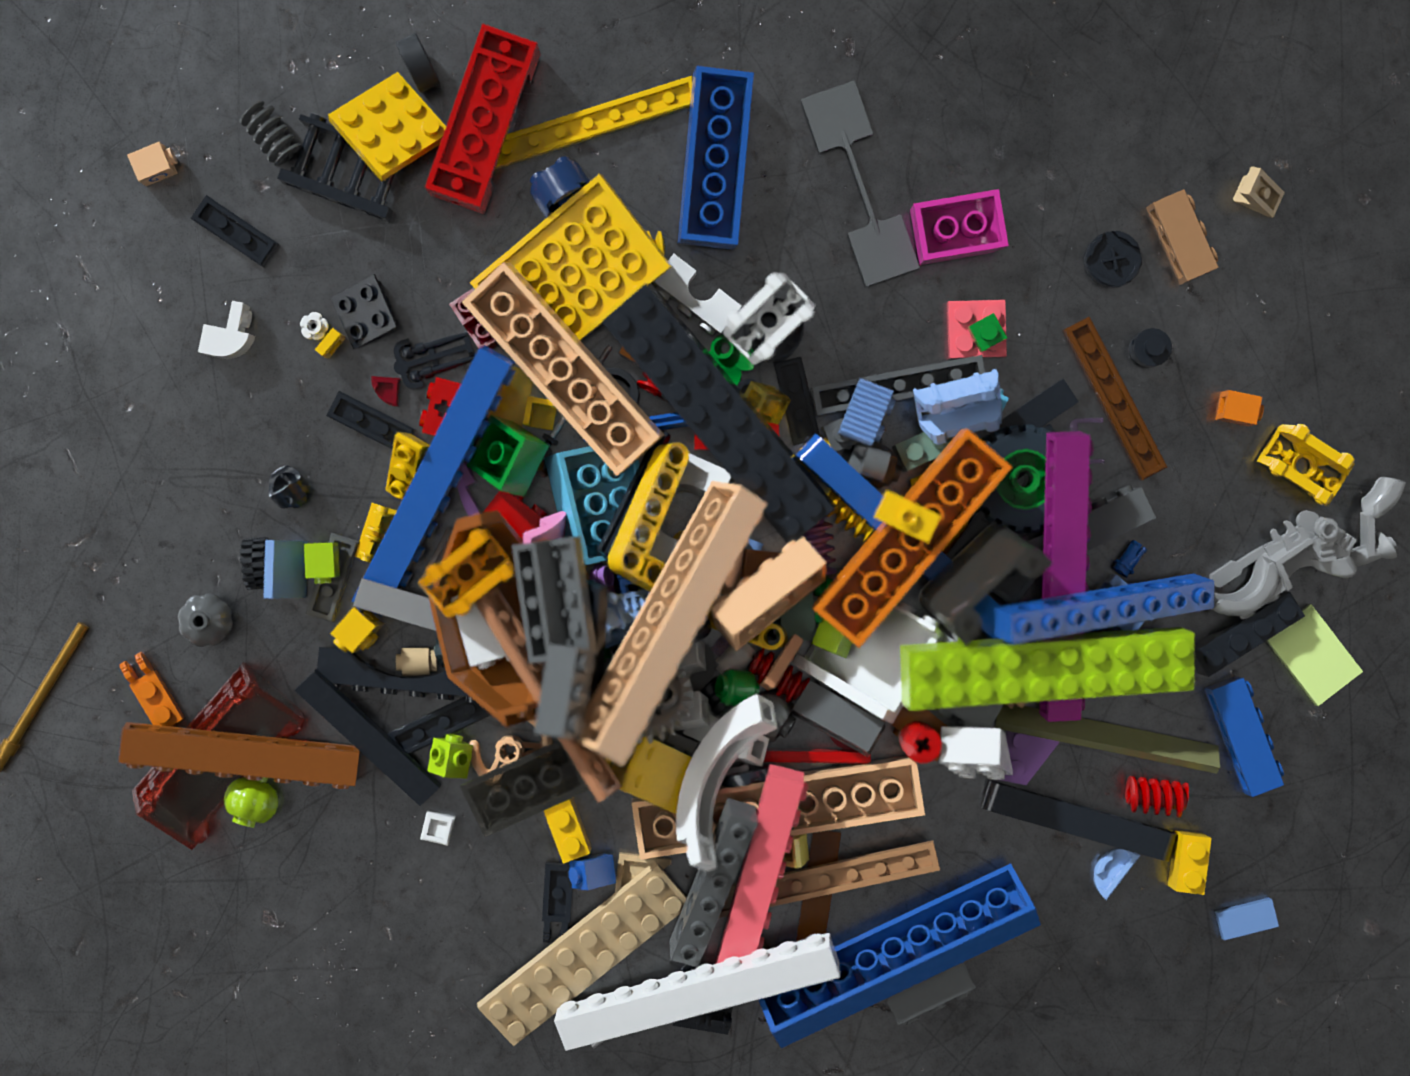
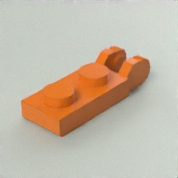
[119,652,185,727]

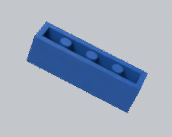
[1204,676,1284,797]

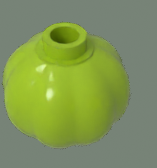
[224,777,278,828]

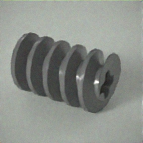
[240,101,302,166]

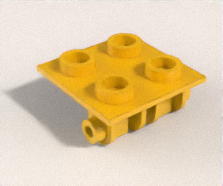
[354,503,411,571]

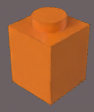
[1215,390,1264,426]

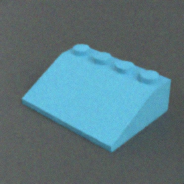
[544,446,640,565]

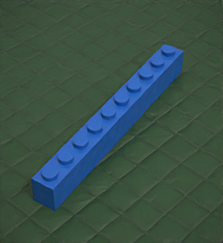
[352,346,516,617]

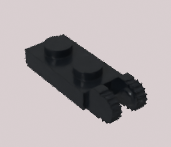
[542,862,573,943]

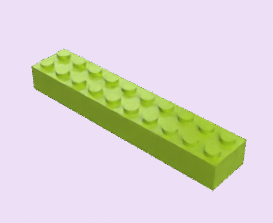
[900,627,1194,710]

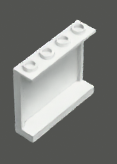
[792,601,945,724]

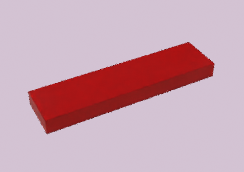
[763,748,871,764]

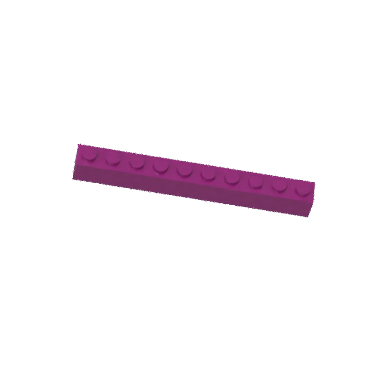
[1039,431,1093,722]

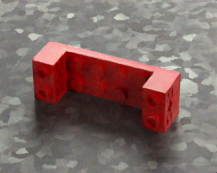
[425,23,541,215]

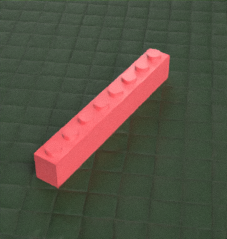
[715,764,808,964]

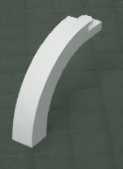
[676,694,777,872]

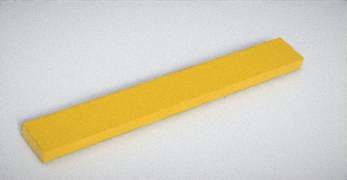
[495,76,693,169]

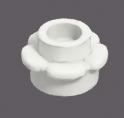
[300,312,328,340]

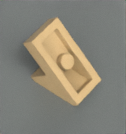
[1233,167,1285,218]

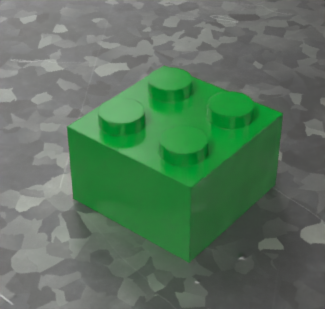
[466,415,549,497]

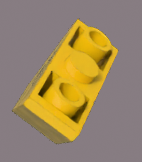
[385,432,430,500]

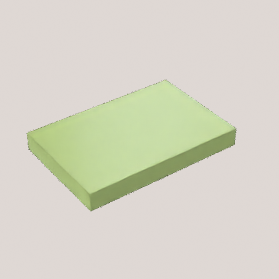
[1266,604,1363,706]

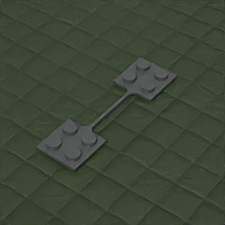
[801,80,920,287]

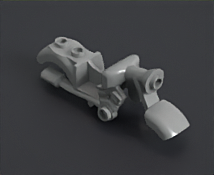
[1209,477,1406,619]

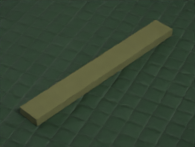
[994,705,1220,774]

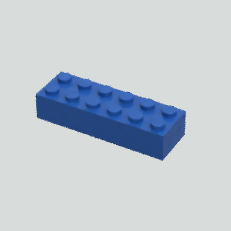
[677,66,754,250]

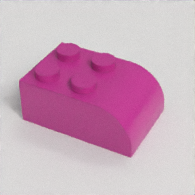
[910,189,1009,265]

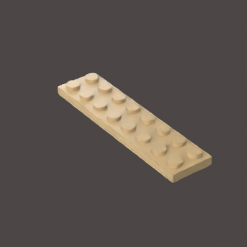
[477,861,687,1046]

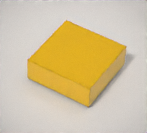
[315,328,345,359]

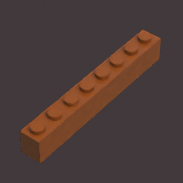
[118,722,360,789]

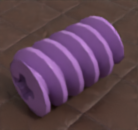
[801,517,837,575]

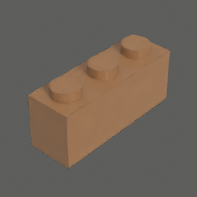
[1146,189,1219,285]

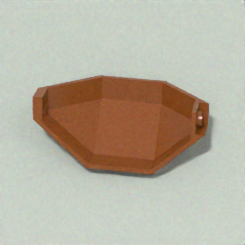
[429,511,546,727]

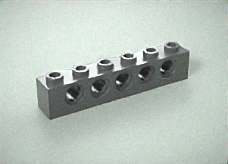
[669,798,758,967]

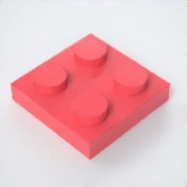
[947,300,1007,359]

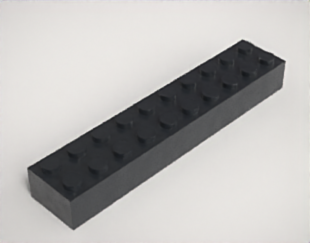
[602,283,836,544]

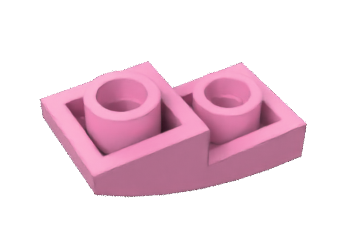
[523,511,566,544]

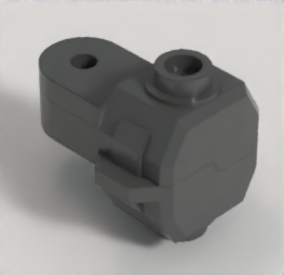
[842,438,902,490]

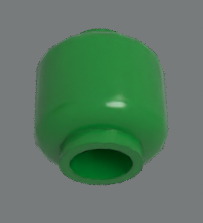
[715,668,760,707]

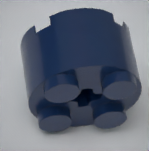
[530,156,590,218]

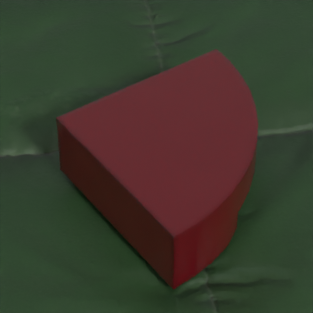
[371,376,401,407]

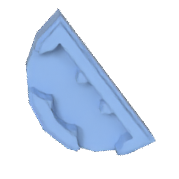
[1094,848,1141,900]

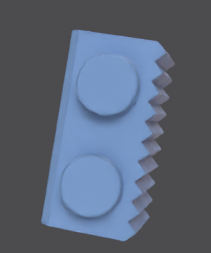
[838,379,895,447]

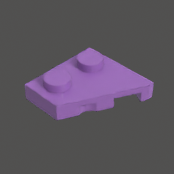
[1002,731,1059,785]

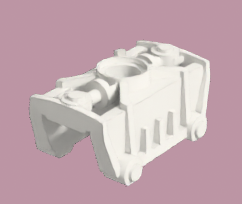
[723,273,816,365]

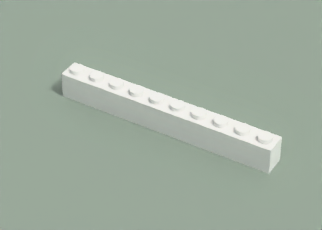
[554,933,840,1051]

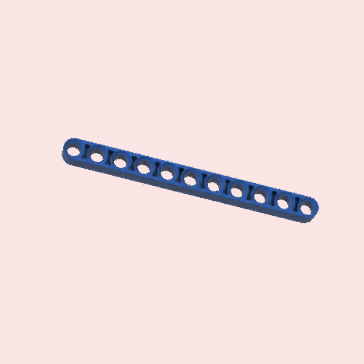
[796,434,1000,639]

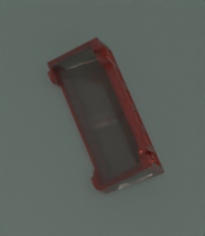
[132,662,305,850]

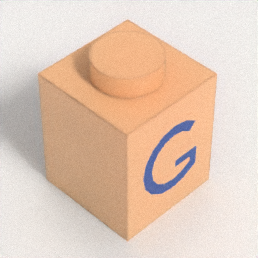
[127,142,178,186]

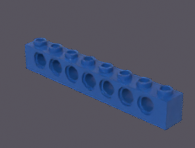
[993,573,1214,644]

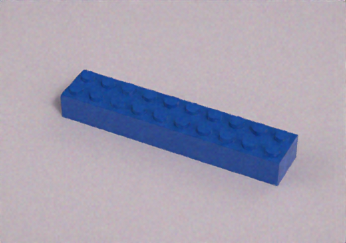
[758,863,1041,1048]

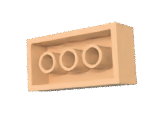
[711,537,826,651]

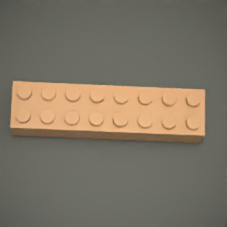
[462,262,664,475]

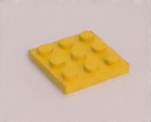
[328,72,446,181]

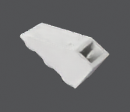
[940,727,1013,780]

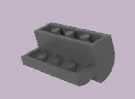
[512,536,597,663]

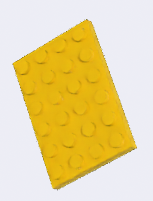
[470,174,672,341]

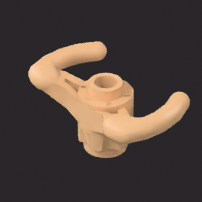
[469,719,554,784]

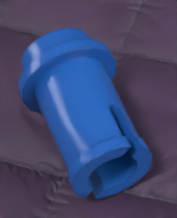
[1113,540,1147,578]

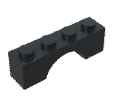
[1194,591,1305,677]

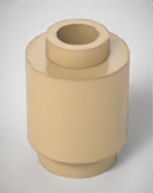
[396,647,437,676]

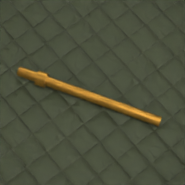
[0,622,89,773]

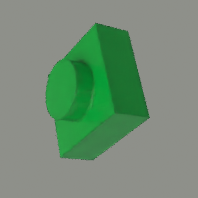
[967,313,1007,353]

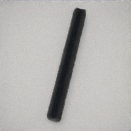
[598,429,671,557]

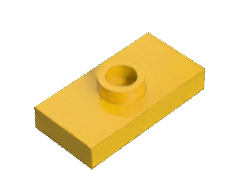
[874,490,941,543]

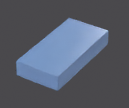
[1215,897,1279,940]

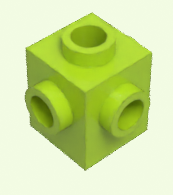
[427,734,473,779]

